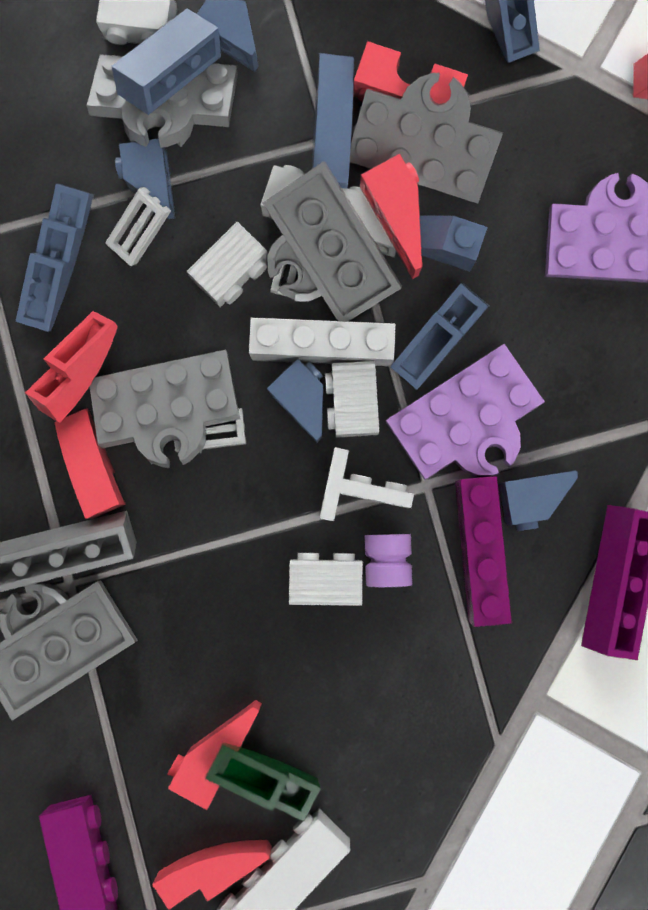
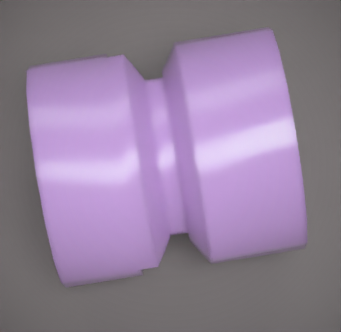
[365,534,412,587]

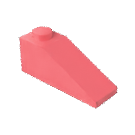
[360,154,422,279]
[168,700,262,810]

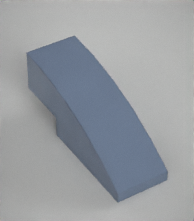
[390,283,490,389]

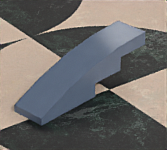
[312,53,354,189]
[15,184,94,332]

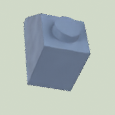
[197,0,259,72]
[485,0,540,63]
[115,139,175,219]
[420,216,488,272]
[267,359,323,443]
[499,470,578,531]

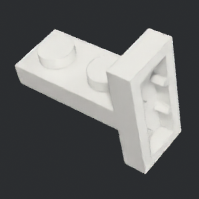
[320,447,414,521]

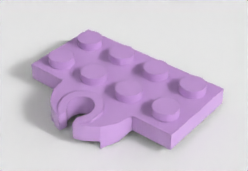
[545,173,648,282]
[386,344,545,480]

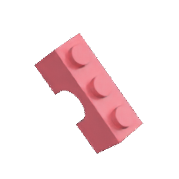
[353,41,468,104]

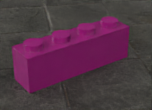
[455,476,512,627]
[581,505,648,661]
[39,795,118,910]

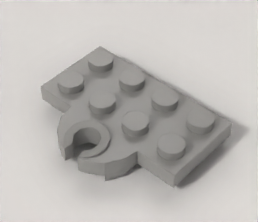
[87,55,237,148]
[350,73,503,204]
[263,161,402,322]
[90,350,240,468]
[0,580,138,720]

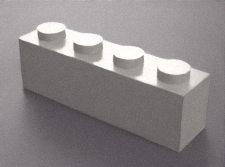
[0,511,137,592]

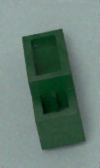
[205,743,321,821]

